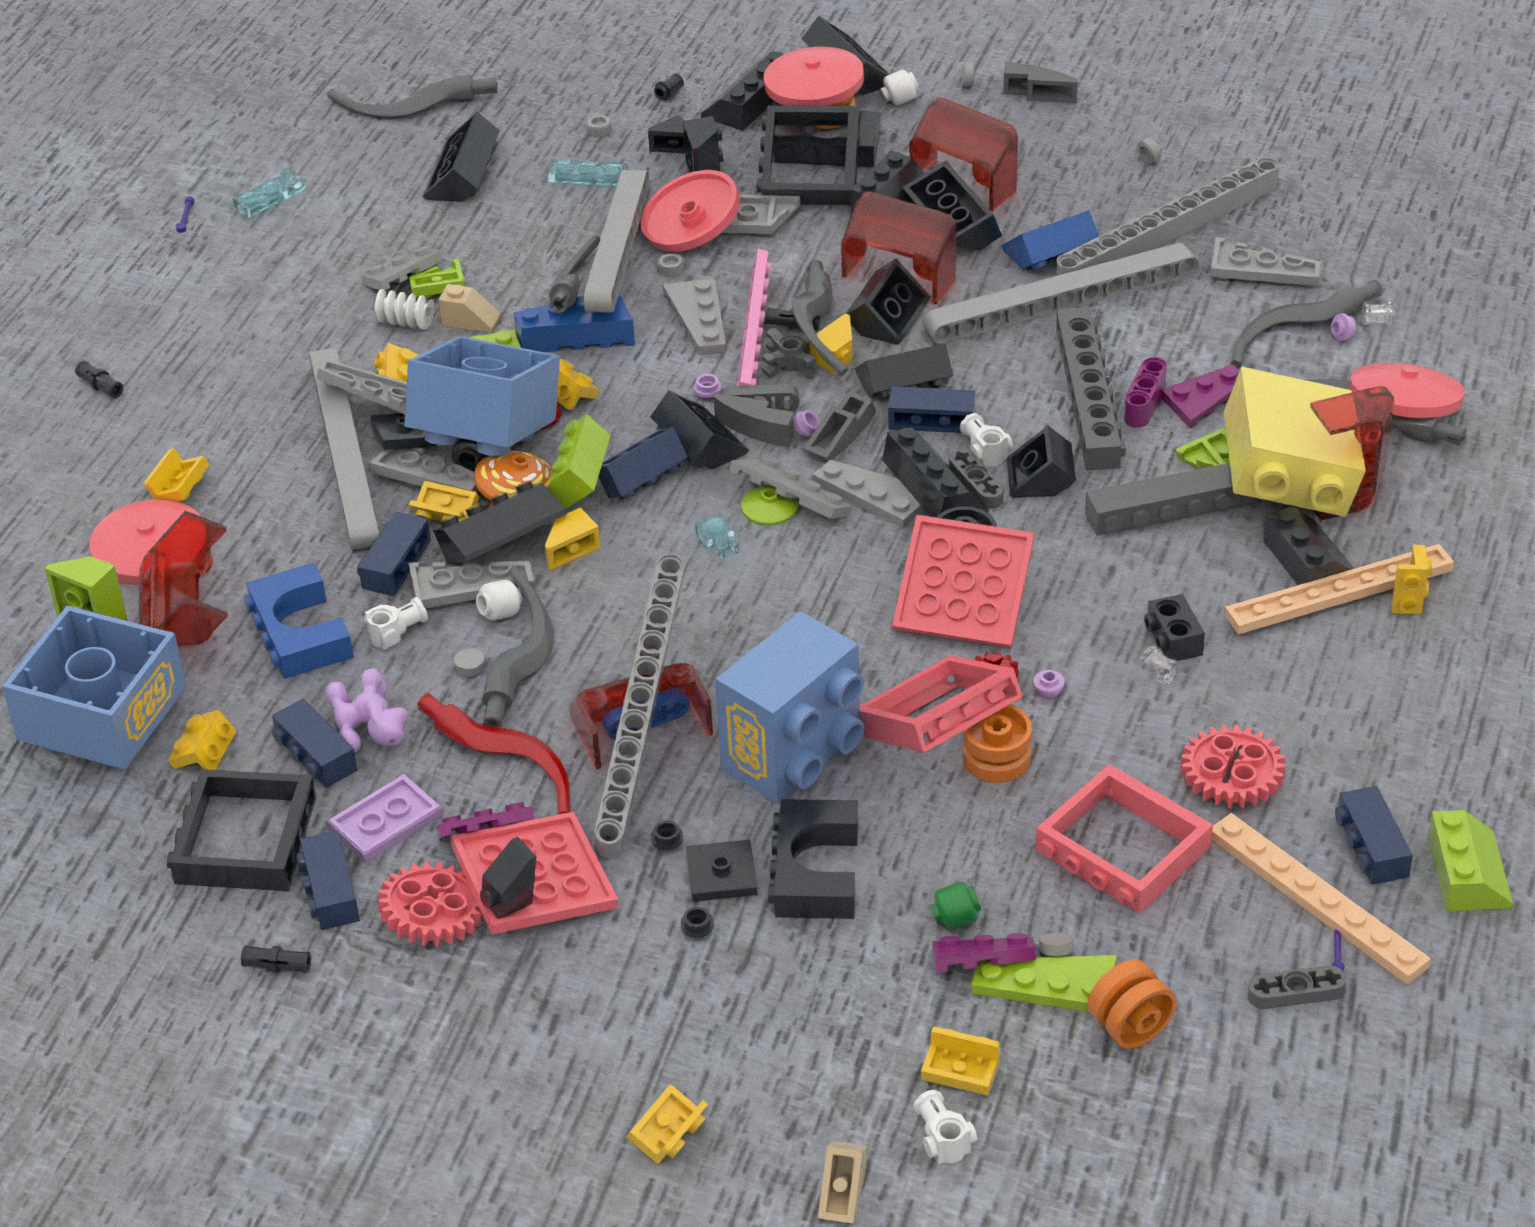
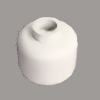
[880,69,919,106]
[476,580,522,621]

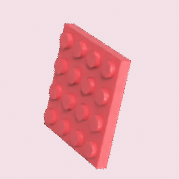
[892,515,1035,649]
[451,812,618,935]

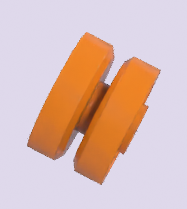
[962,705,1032,783]
[1087,959,1177,1049]

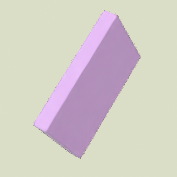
[327,774,443,863]

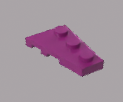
[1161,364,1239,429]
[436,802,535,840]
[932,933,1036,973]

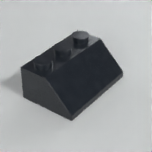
[851,151,925,230]
[846,258,931,345]
[855,343,953,399]
[650,390,749,469]
[1263,507,1354,585]

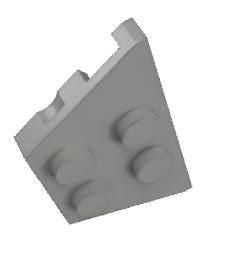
[721,194,800,235]

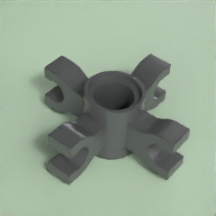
[762,328,818,379]

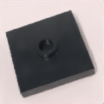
[370,413,438,450]
[686,839,758,902]

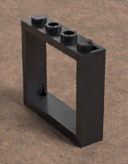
[757,106,860,205]
[167,769,317,891]

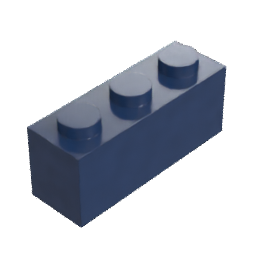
[888,386,975,433]
[598,427,688,500]
[357,512,431,596]
[272,698,358,788]
[1335,786,1413,885]
[296,830,360,930]

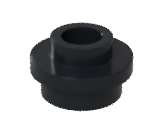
[651,821,683,851]
[681,907,714,938]

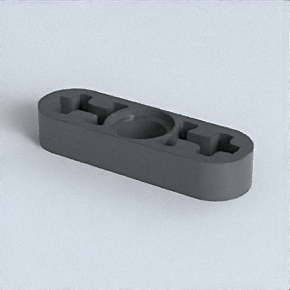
[719,384,800,411]
[949,448,1004,508]
[1248,966,1347,1009]

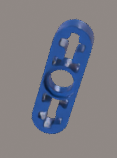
[602,688,690,740]

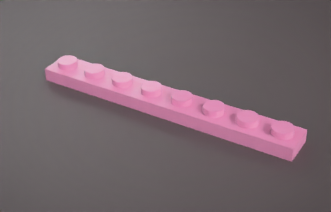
[737,249,771,386]

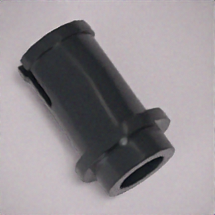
[654,73,684,100]

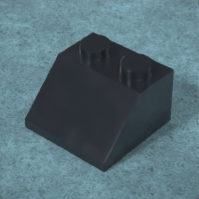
[683,116,724,173]
[1007,426,1076,498]

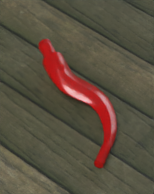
[417,693,570,815]

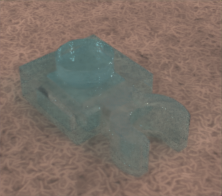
[695,514,739,559]

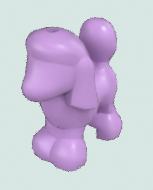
[325,668,408,753]

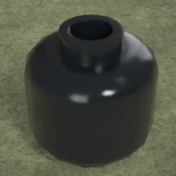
[451,438,488,472]

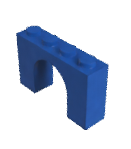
[244,563,354,679]

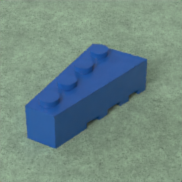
[514,293,635,352]

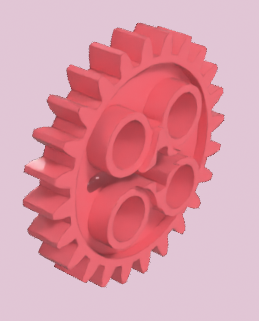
[1181,724,1286,809]
[378,861,484,947]

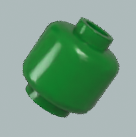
[930,882,982,930]

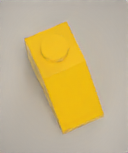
[809,313,853,374]
[545,507,601,571]

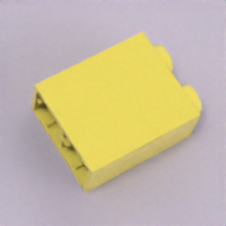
[1224,367,1366,517]

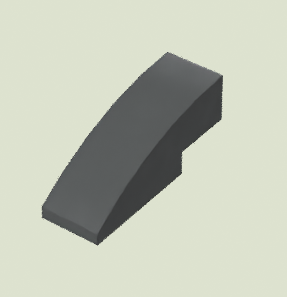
[1003,62,1078,103]
[803,391,876,461]
[714,393,794,447]

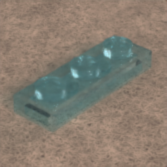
[548,159,628,186]

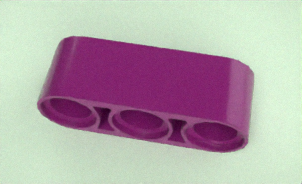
[1124,357,1167,428]

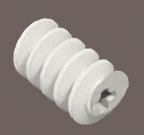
[374,289,434,330]

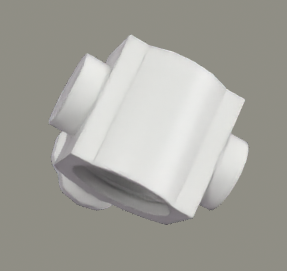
[960,413,1013,467]
[364,597,428,650]
[913,1090,977,1164]

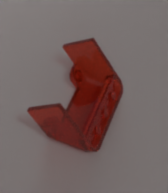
[909,97,1018,211]
[841,192,956,305]
[1310,386,1395,521]
[139,510,228,647]
[569,663,713,769]

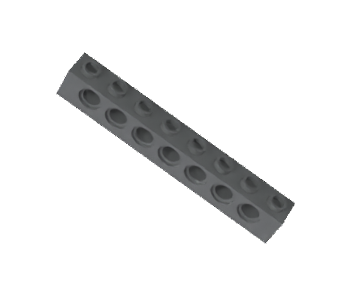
[1056,307,1126,470]

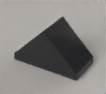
[648,115,685,154]

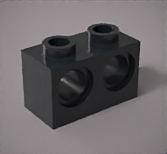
[1144,594,1205,663]

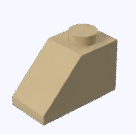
[439,284,501,333]
[818,1141,868,1224]

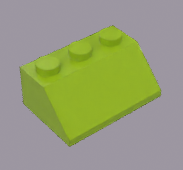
[550,414,611,509]
[44,556,128,621]
[1428,810,1513,911]

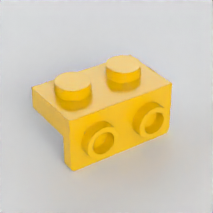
[374,343,418,382]
[557,359,601,410]
[144,448,210,502]
[408,481,479,522]
[1391,545,1432,614]
[167,709,236,770]
[921,1027,1000,1096]
[626,1084,708,1164]

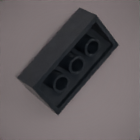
[801,15,890,95]
[701,51,784,131]
[422,112,500,202]
[902,161,1002,250]
[882,427,989,518]
[433,480,567,562]

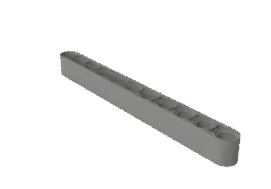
[1056,157,1279,276]
[584,170,649,312]
[922,243,1200,344]
[309,348,379,551]
[594,553,684,859]

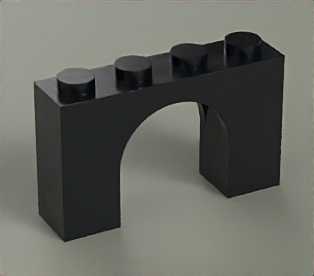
[773,111,881,167]
[768,799,858,919]

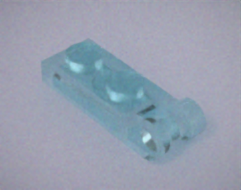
[233,168,306,218]

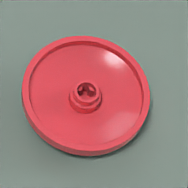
[764,46,864,106]
[640,170,740,252]
[1349,362,1465,418]
[90,499,208,585]

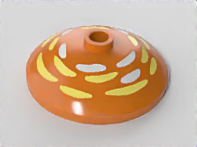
[474,450,553,500]

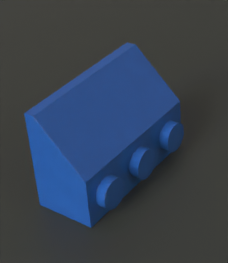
[1001,210,1099,271]

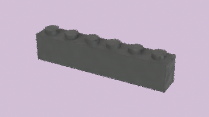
[1085,463,1262,536]

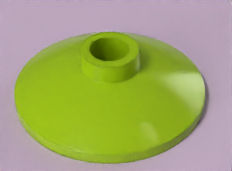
[741,485,799,525]

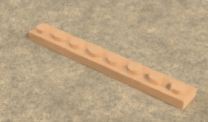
[1224,544,1454,635]
[1212,813,1431,985]

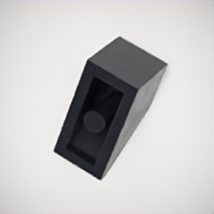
[480,836,537,919]

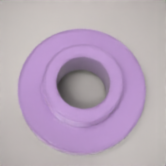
[1331,313,1356,341]
[694,374,722,399]
[794,410,820,438]
[1033,670,1065,698]

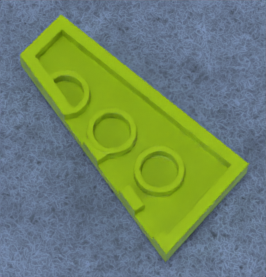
[971,955,1117,1012]

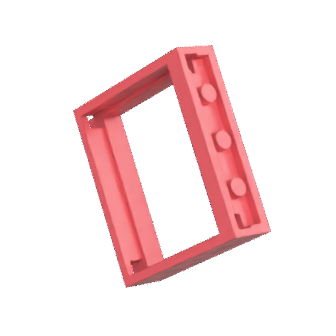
[860,655,1023,753]
[1036,764,1213,914]

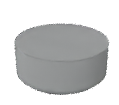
[962,62,975,87]
[586,115,612,137]
[1137,137,1161,164]
[657,253,684,277]
[454,648,485,677]
[1039,933,1073,957]

